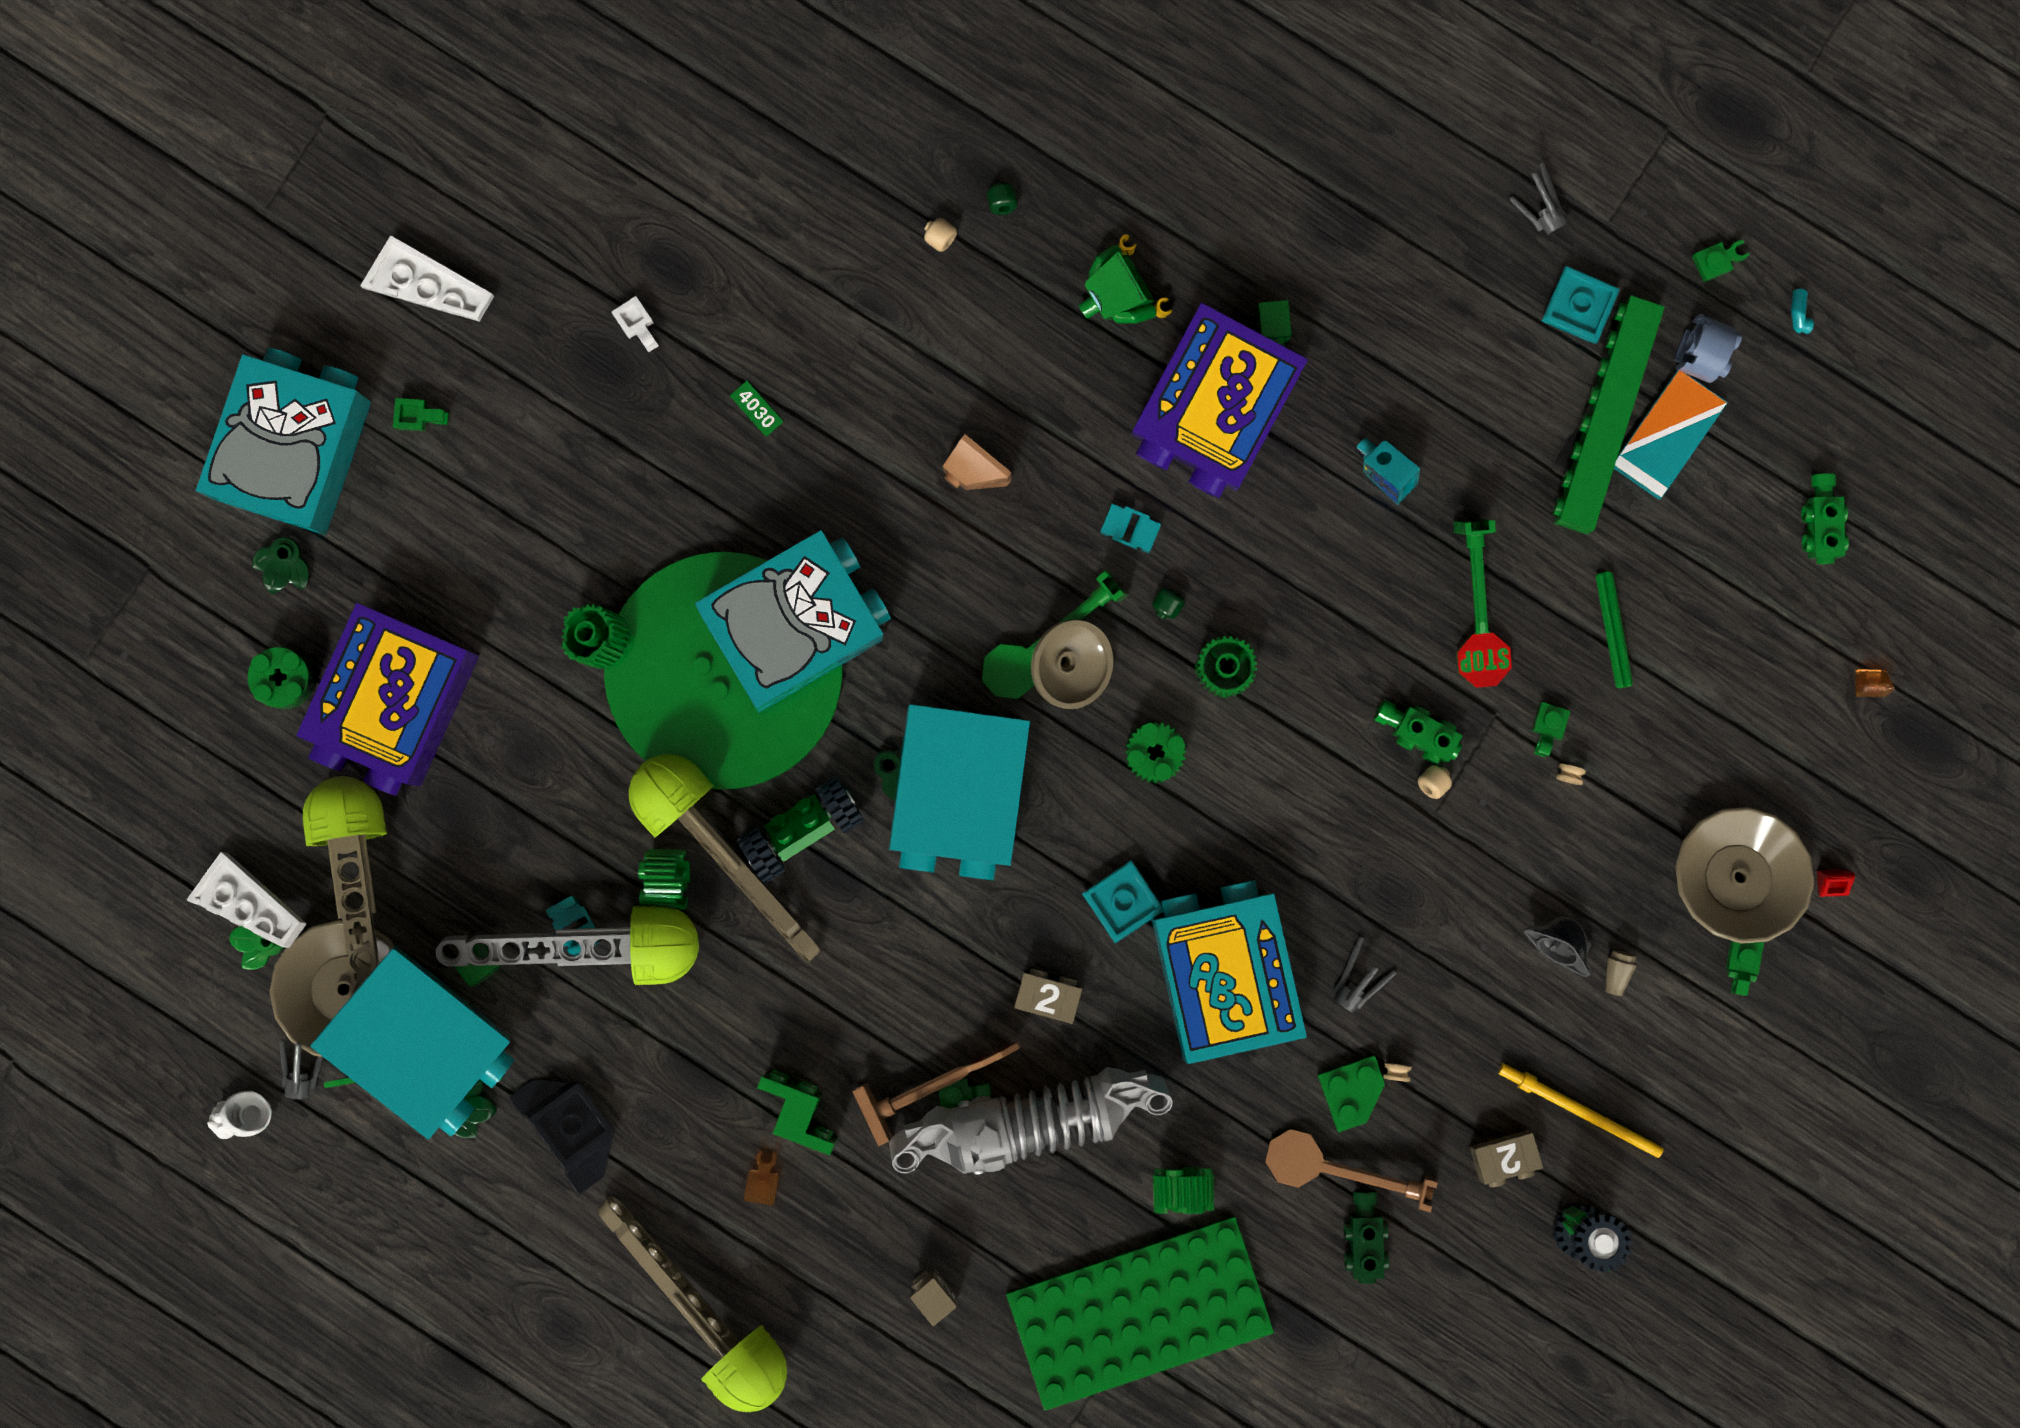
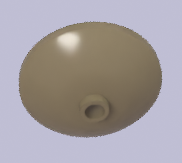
[1031,620,1113,709]

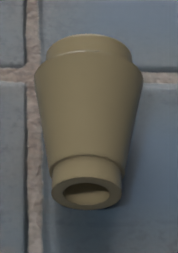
[1605,950,1638,996]

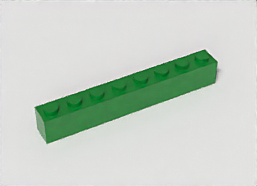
[1552,296,1665,535]

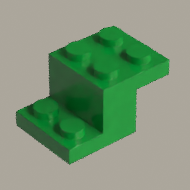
[757,1069,838,1155]

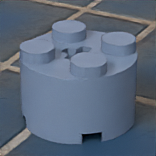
[1675,314,1742,383]

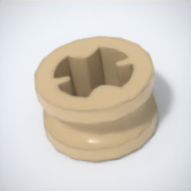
[1556,764,1586,785]
[1383,1063,1412,1082]

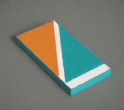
[1614,370,1728,500]

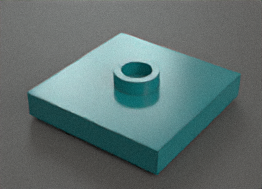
[1541,266,1620,344]
[1082,860,1163,943]

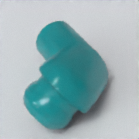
[1791,289,1814,334]

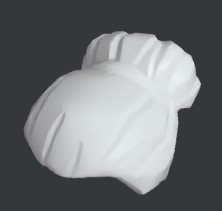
[207,1091,272,1139]

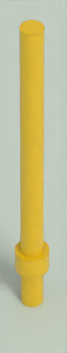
[1498,1063,1664,1158]

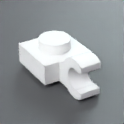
[612,296,658,352]

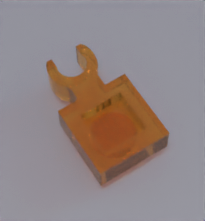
[744,1150,780,1206]

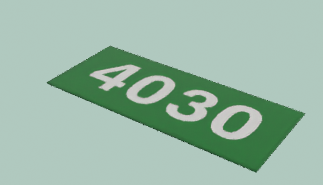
[730,381,783,437]

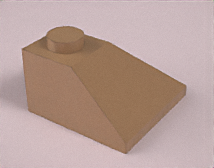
[943,434,1011,490]

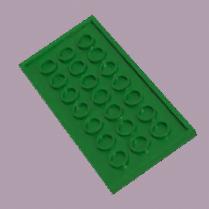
[1006,1216,1274,1411]

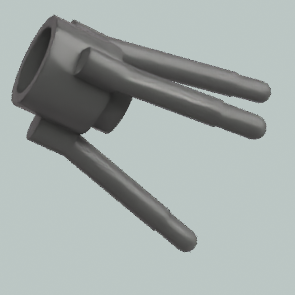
[1510,162,1568,235]
[1333,936,1397,1014]
[279,1039,324,1099]

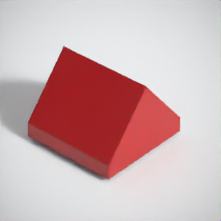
[1817,869,1855,897]

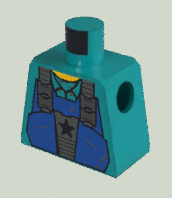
[1354,437,1420,505]

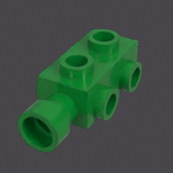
[1801,474,1849,564]
[1373,699,1463,765]

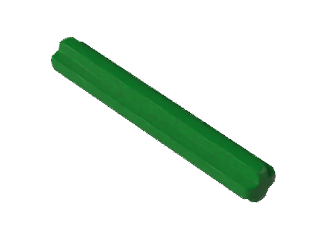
[1595,571,1633,688]

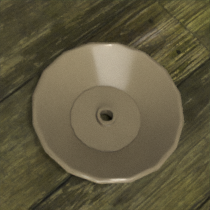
[1675,807,1815,944]
[269,920,395,1057]

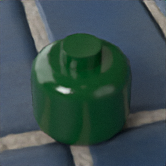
[987,182,1018,215]
[1152,587,1185,620]

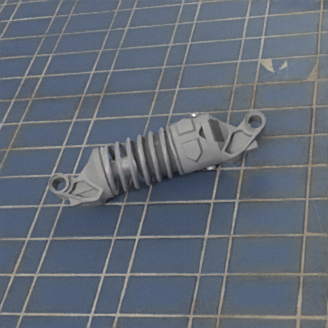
[889,1067,1172,1175]

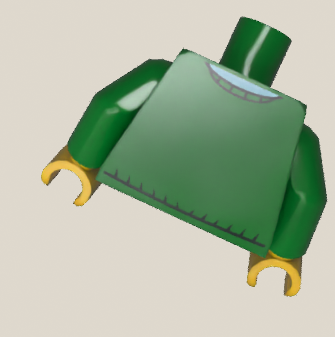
[1079,234,1173,324]

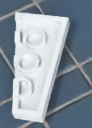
[360,235,494,321]
[187,852,307,948]

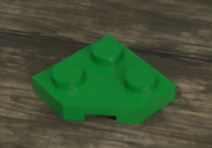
[1317,1055,1385,1133]

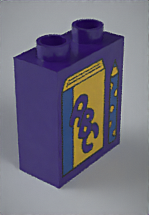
[1132,303,1308,499]
[296,603,479,796]

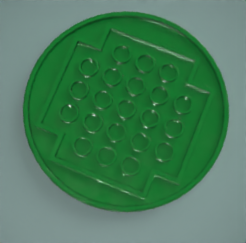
[604,552,843,790]

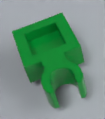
[1692,240,1750,283]

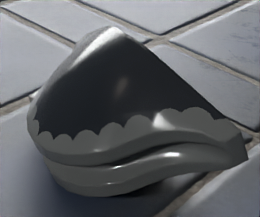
[1523,916,1592,977]

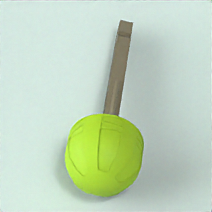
[629,754,820,962]
[303,776,387,994]
[598,1196,787,1412]

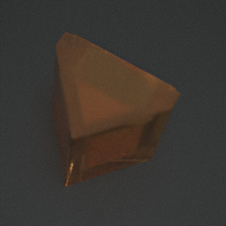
[1855,670,1894,697]

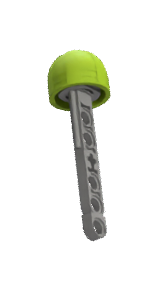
[436,906,699,985]

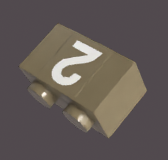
[1014,968,1082,1024]
[1469,1130,1543,1187]
[910,1269,958,1326]

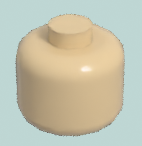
[924,218,957,252]
[1418,765,1452,799]

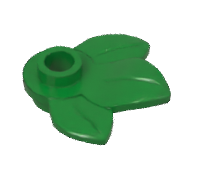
[229,926,284,970]

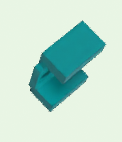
[1100,504,1161,554]
[545,895,600,955]

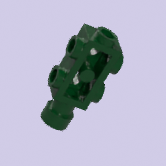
[1343,1189,1389,1284]

